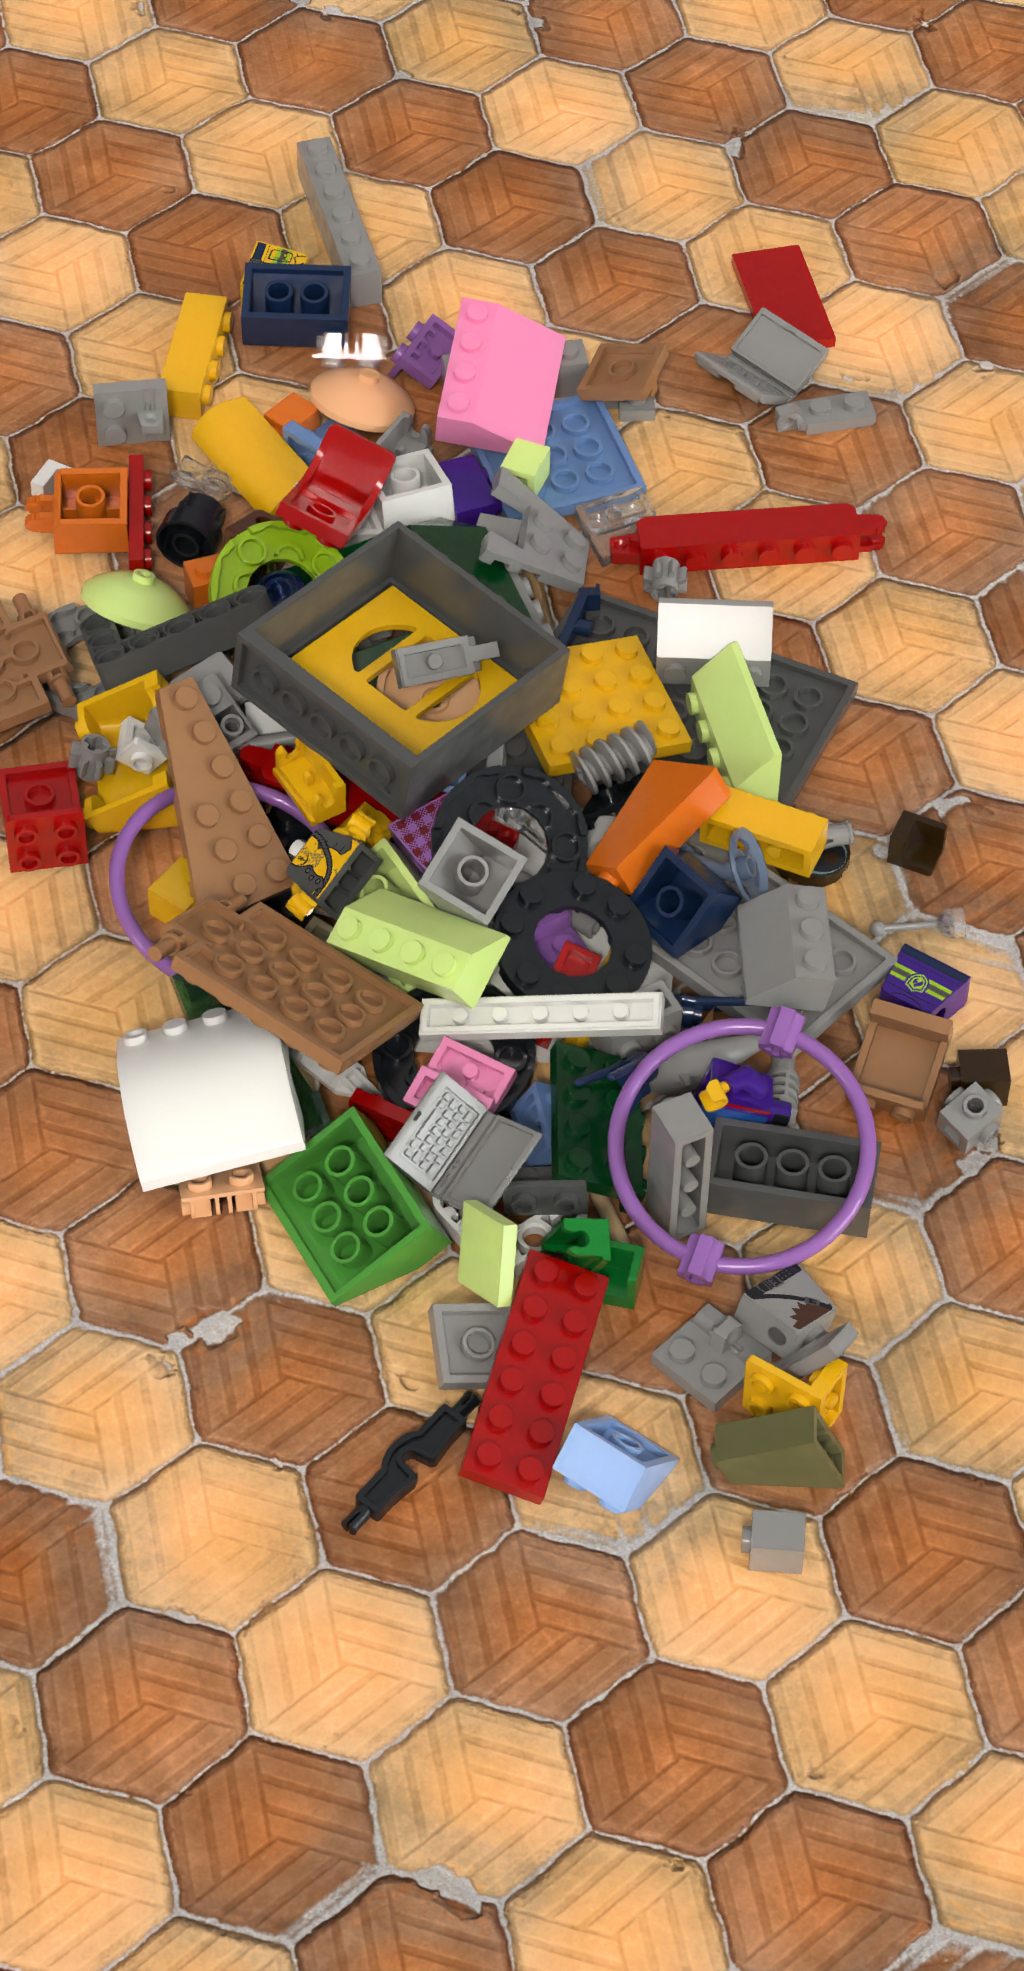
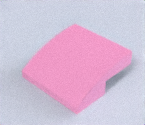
[403,1036,518,1114]

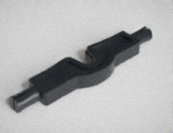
[341,1391,480,1535]

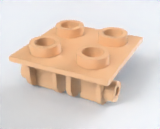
[178,1162,266,1219]

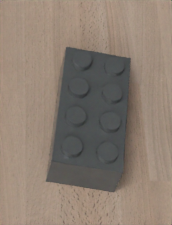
[707,1116,881,1238]

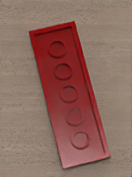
[458,1249,610,1505]

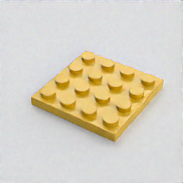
[524,635,693,777]

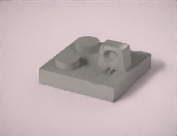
[93,378,170,447]
[428,1303,510,1390]
[651,1303,772,1413]

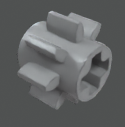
[643,556,688,601]
[68,734,117,782]

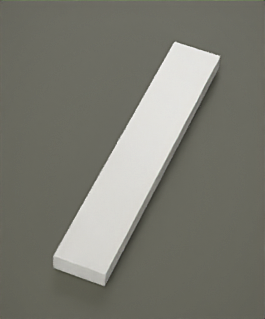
[419,992,665,1041]

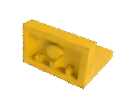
[742,1354,848,1428]

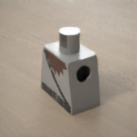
[733,1263,837,1358]

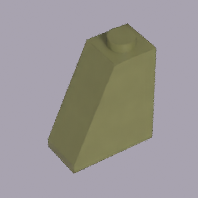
[710,1406,845,1489]

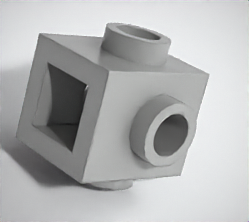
[936,1081,1004,1155]

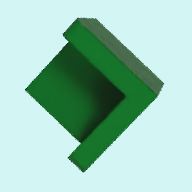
[598,1240,645,1310]

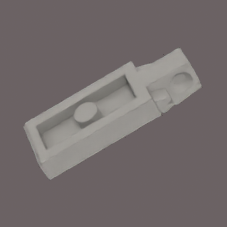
[774,390,876,436]
[391,635,500,689]

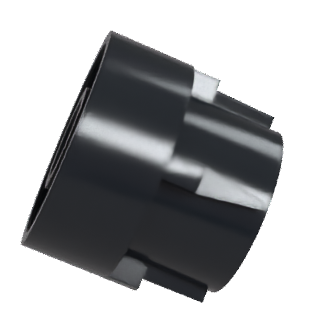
[156,491,226,568]

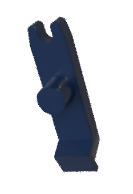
[559,584,600,647]

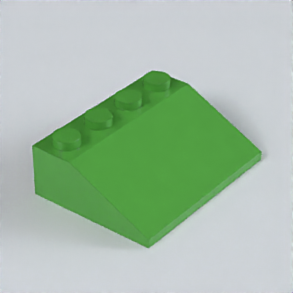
[263,1106,452,1307]

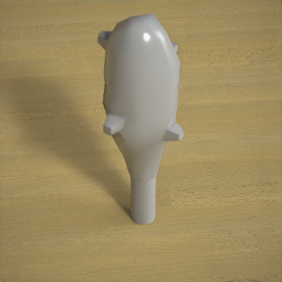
[649,1035,761,1096]

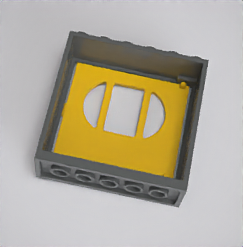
[231,521,570,821]

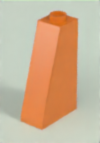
[585,759,731,895]

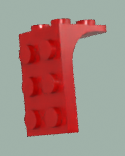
[275,423,396,549]
[0,761,89,873]

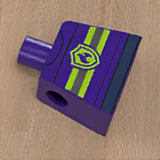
[879,943,971,1019]

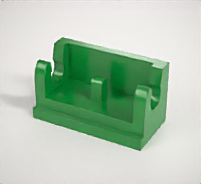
[541,1218,611,1273]

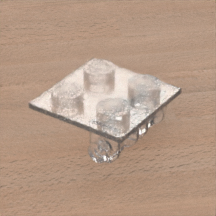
[313,332,388,370]

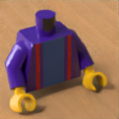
[693,1057,792,1128]

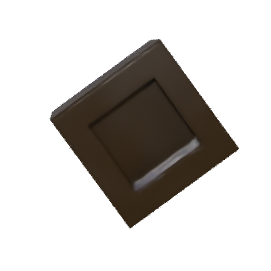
[887,810,947,876]

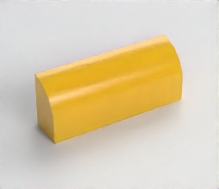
[191,396,308,518]

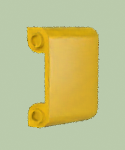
[75,669,178,833]

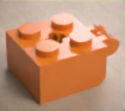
[25,467,129,554]

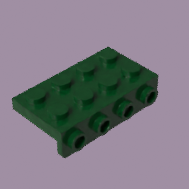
[550,1041,647,1214]

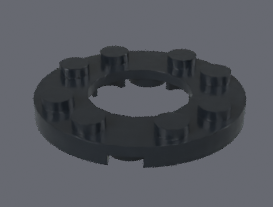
[430,765,589,922]
[492,871,652,996]
[372,985,536,1117]

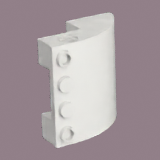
[117,1007,306,1192]

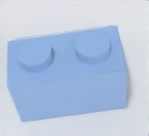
[552,1414,680,1514]

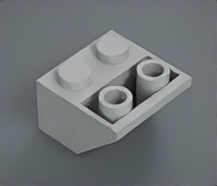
[144,672,258,759]

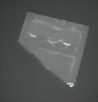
[574,486,656,567]

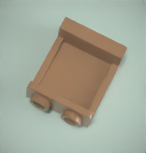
[845,998,953,1123]

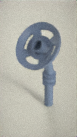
[679,827,769,901]

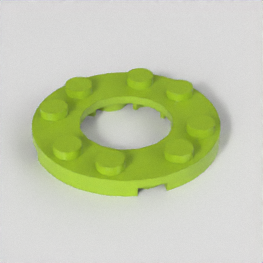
[208,521,344,648]

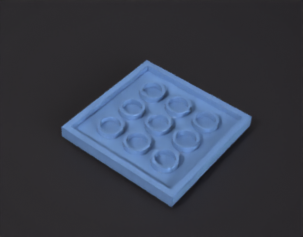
[469,395,647,520]

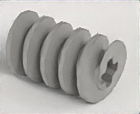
[569,720,657,795]

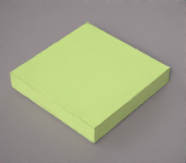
[458,1200,518,1308]

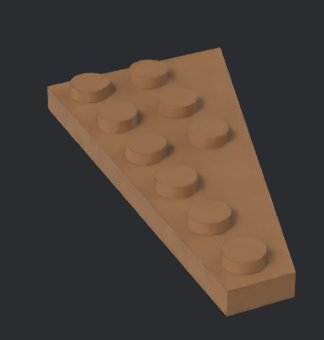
[155,676,294,913]

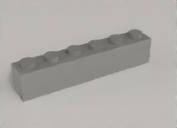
[297,137,382,308]

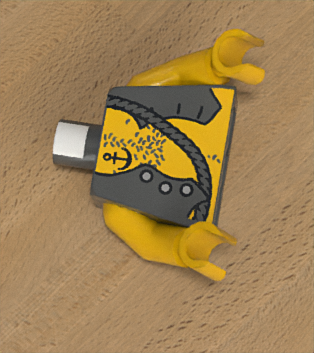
[285,810,383,922]

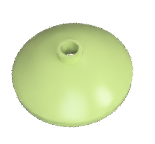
[80,569,191,631]

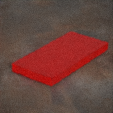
[731,244,836,348]

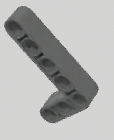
[80,585,274,691]

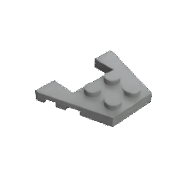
[479,466,590,594]

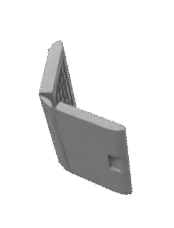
[694,307,829,406]
[383,1071,543,1211]

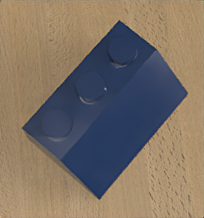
[241,263,351,348]

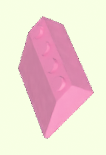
[435,297,566,454]

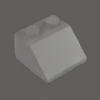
[417,817,528,927]

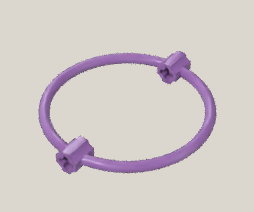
[109,782,331,995]
[607,1006,877,1287]

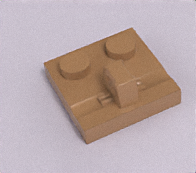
[577,343,669,402]

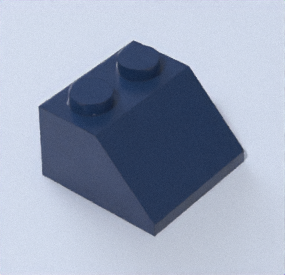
[630,846,742,958]

